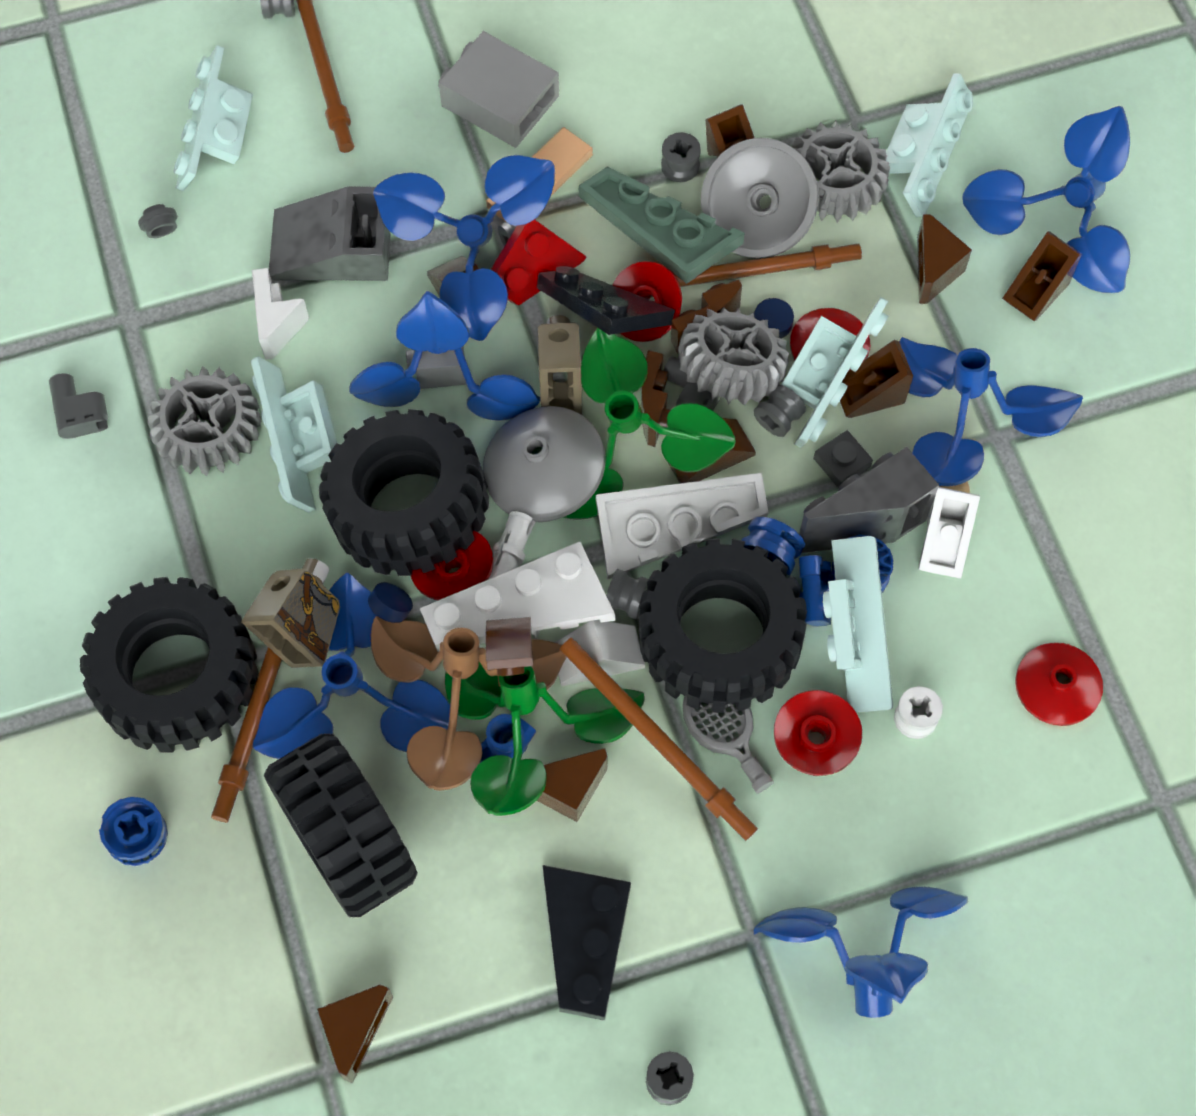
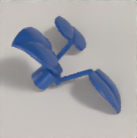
[962,106,1130,293]
[373,155,555,341]
[349,291,541,421]
[899,337,1083,486]
[252,573,457,759]
[753,887,968,1018]

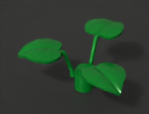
[563,328,736,520]
[445,662,645,816]

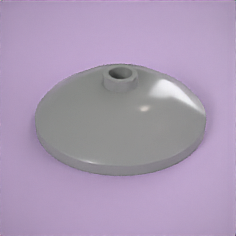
[701,138,819,258]
[483,406,606,522]

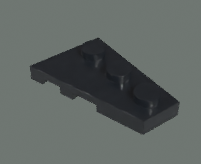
[537,266,675,335]
[542,865,631,1021]

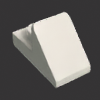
[252,268,309,360]
[919,487,980,578]

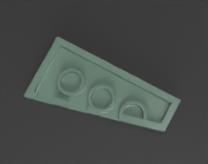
[579,167,745,284]

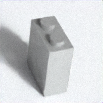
[438,31,559,148]

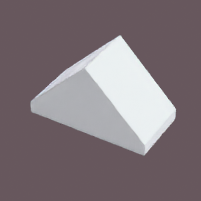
[554,620,645,687]

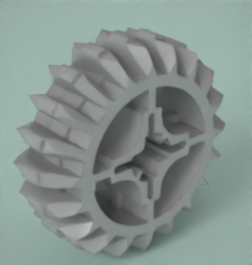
[792,121,890,223]
[678,307,789,405]
[147,366,261,476]

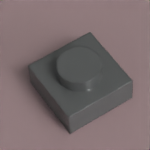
[813,430,873,488]

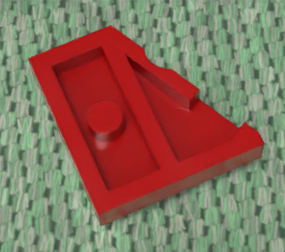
[491,220,587,306]

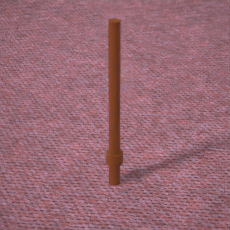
[296,0,354,153]
[672,244,862,287]
[559,637,758,841]
[211,647,282,823]

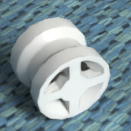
[894,686,943,739]

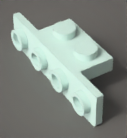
[173,45,253,191]
[886,73,973,217]
[781,297,888,448]
[251,356,337,513]
[823,536,893,713]

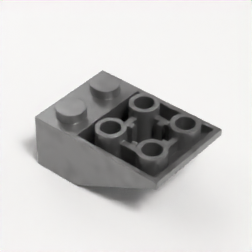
[269,187,391,281]
[799,447,939,553]

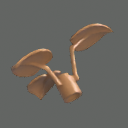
[371,616,567,791]

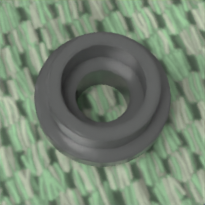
[138,204,178,239]

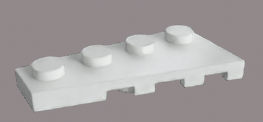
[595,473,769,580]
[420,542,616,652]

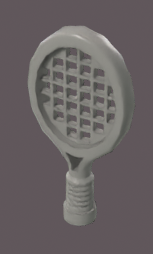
[683,695,774,793]

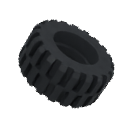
[319,409,489,576]
[639,538,807,713]
[80,577,258,753]
[264,734,418,917]

